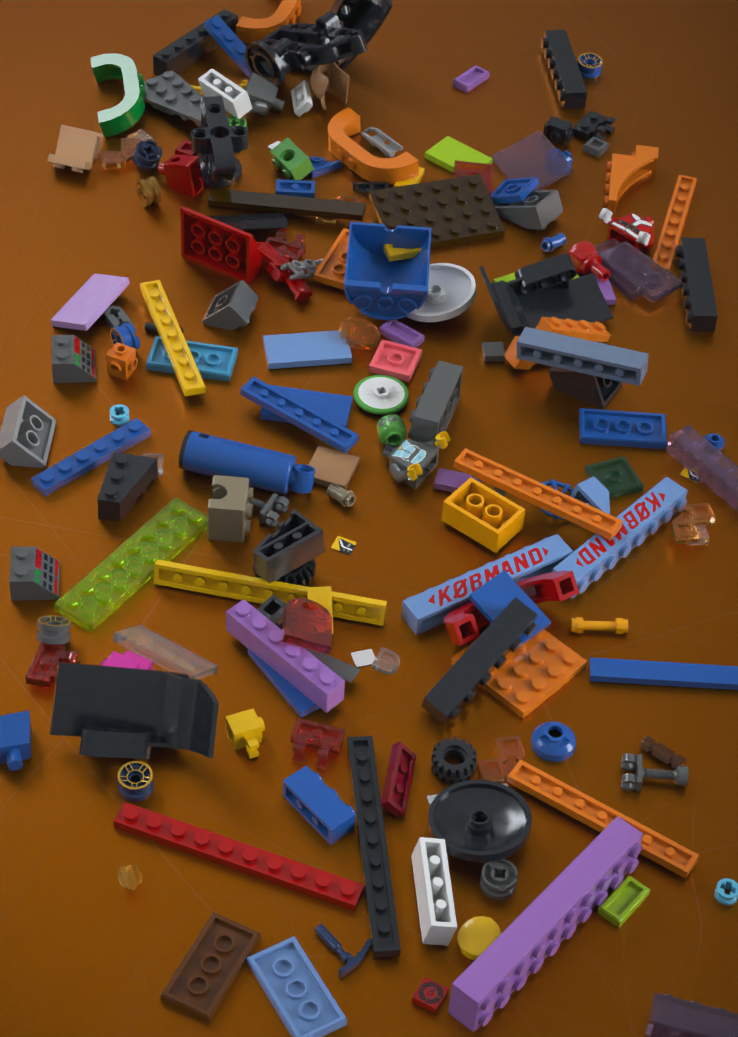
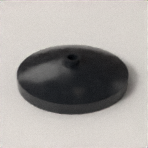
[428,780,532,862]

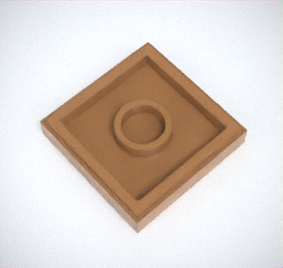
[308,446,360,490]

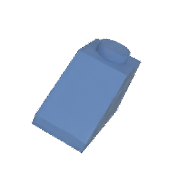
[570,476,610,514]

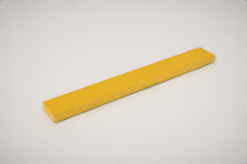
[140,280,206,397]

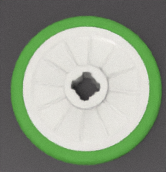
[353,375,409,415]

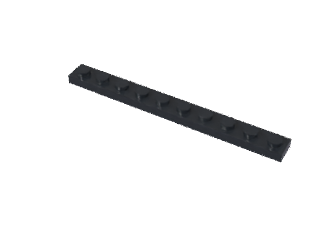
[347,736,401,958]

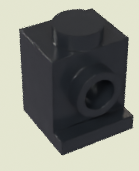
[542,116,573,146]
[257,594,299,631]

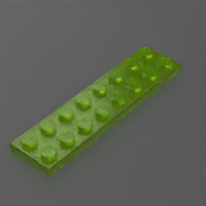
[54,497,208,632]

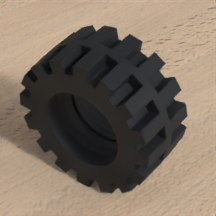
[431,737,477,785]

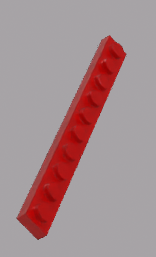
[113,802,365,911]

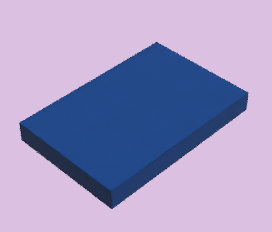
[468,570,551,647]

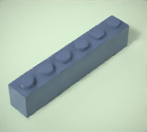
[517,327,649,386]

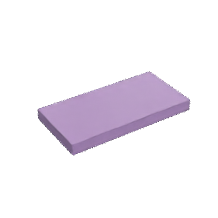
[51,273,130,331]

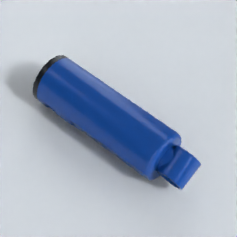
[179,430,315,495]

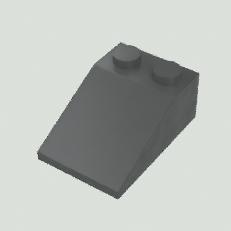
[494,190,564,231]

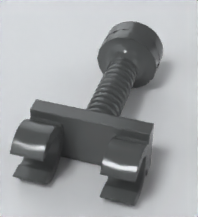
[249,493,289,528]
[621,753,688,792]

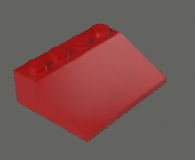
[180,206,263,285]

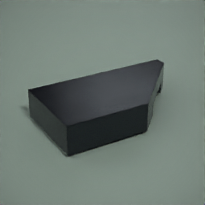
[353,182,389,199]

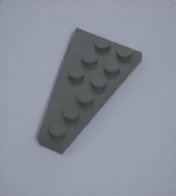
[124,70,229,127]

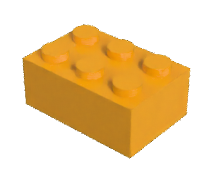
[442,477,525,553]

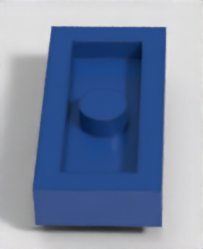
[275,179,315,198]

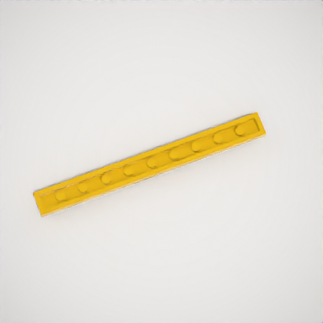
[154,559,387,626]

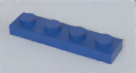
[203,15,252,78]

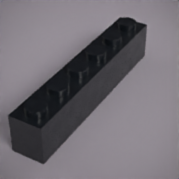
[153,9,238,76]
[541,30,587,108]
[676,237,718,332]
[421,597,538,725]

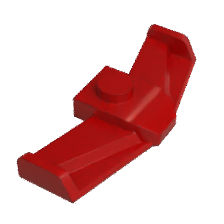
[256,242,313,302]

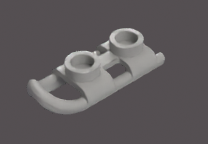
[360,127,403,158]
[280,259,323,280]

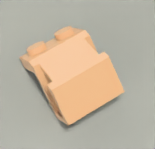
[48,125,103,173]

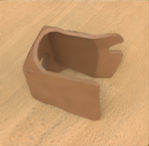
[310,62,350,110]

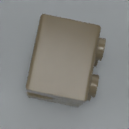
[208,475,253,542]

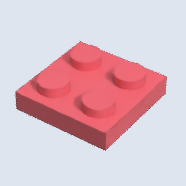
[369,339,422,382]

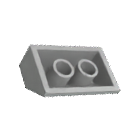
[0,395,57,468]

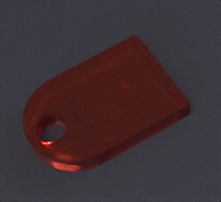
[282,598,332,655]

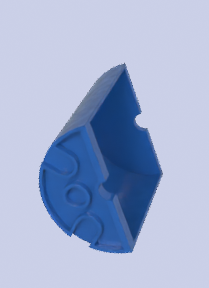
[344,222,431,320]

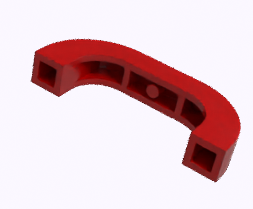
[443,571,580,646]

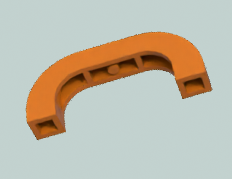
[236,0,302,43]
[328,108,419,184]

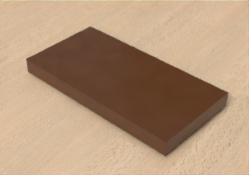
[161,912,261,1022]

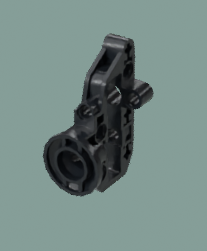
[245,11,367,88]
[191,95,248,189]

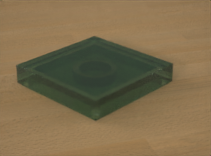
[584,456,644,500]

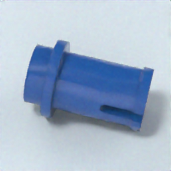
[541,233,567,253]

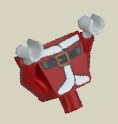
[598,208,655,256]

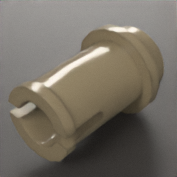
[327,483,356,507]

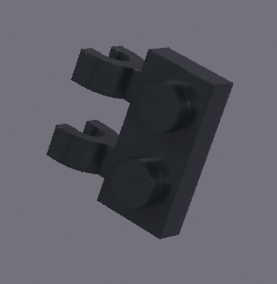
[572,111,616,141]

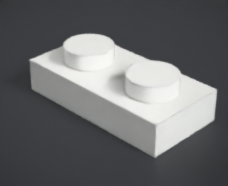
[291,80,313,117]

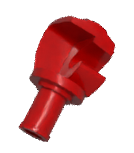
[567,241,611,282]

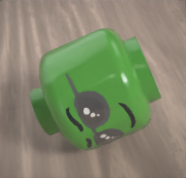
[377,414,407,446]

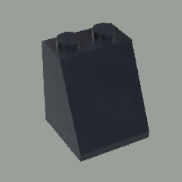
[549,367,622,409]

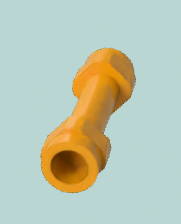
[570,617,628,634]

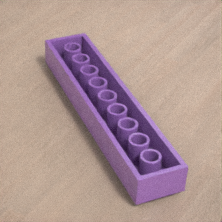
[448,816,643,1033]

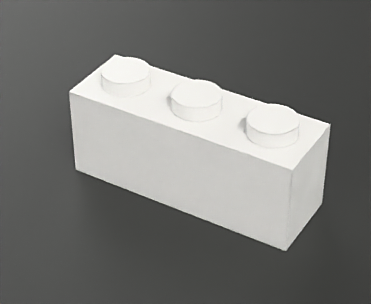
[198,69,253,119]

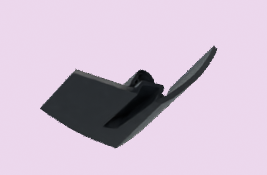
[299,0,393,73]
[479,254,613,337]
[49,662,219,759]

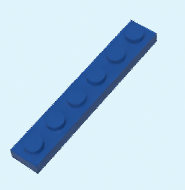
[240,376,359,454]
[31,418,151,497]

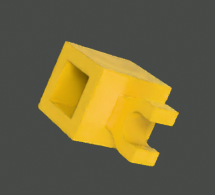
[225,708,265,759]

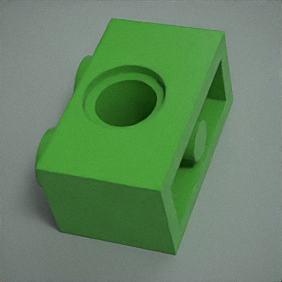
[270,137,314,180]

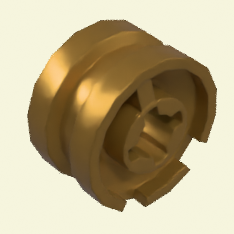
[136,176,161,207]

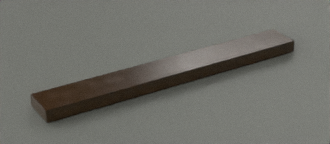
[208,188,366,221]

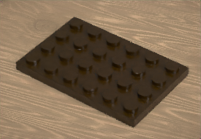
[369,174,505,248]

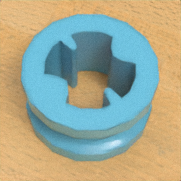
[110,404,129,426]
[714,878,738,905]

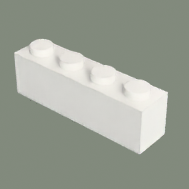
[411,837,457,946]

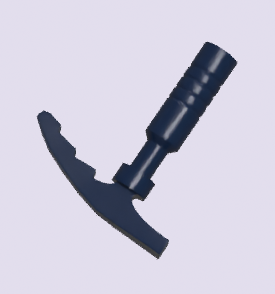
[314,924,371,979]

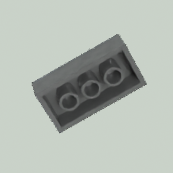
[408,360,463,442]

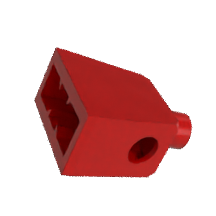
[158,154,204,198]

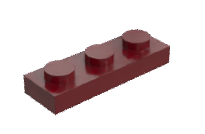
[380,742,416,818]

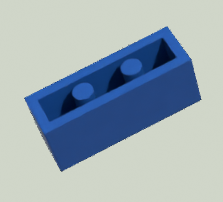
[282,765,356,845]

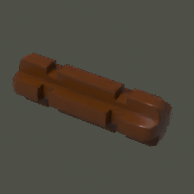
[640,736,687,769]

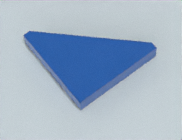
[308,156,342,179]

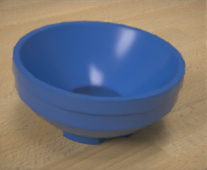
[531,722,576,762]

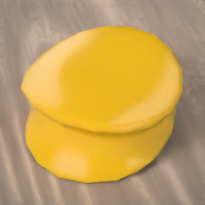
[457,916,502,961]

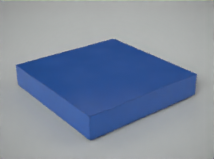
[490,177,539,204]

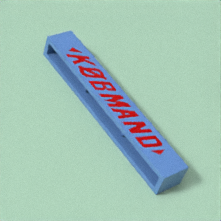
[552,477,688,599]
[401,534,573,635]

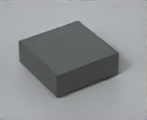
[583,137,609,158]
[482,342,505,362]

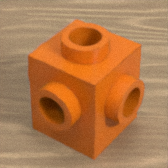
[105,342,138,380]

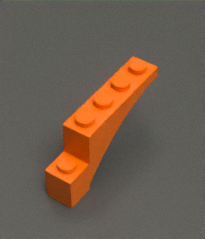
[603,145,659,216]
[504,317,611,370]

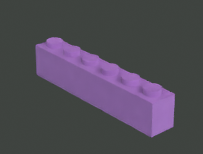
[226,599,345,713]

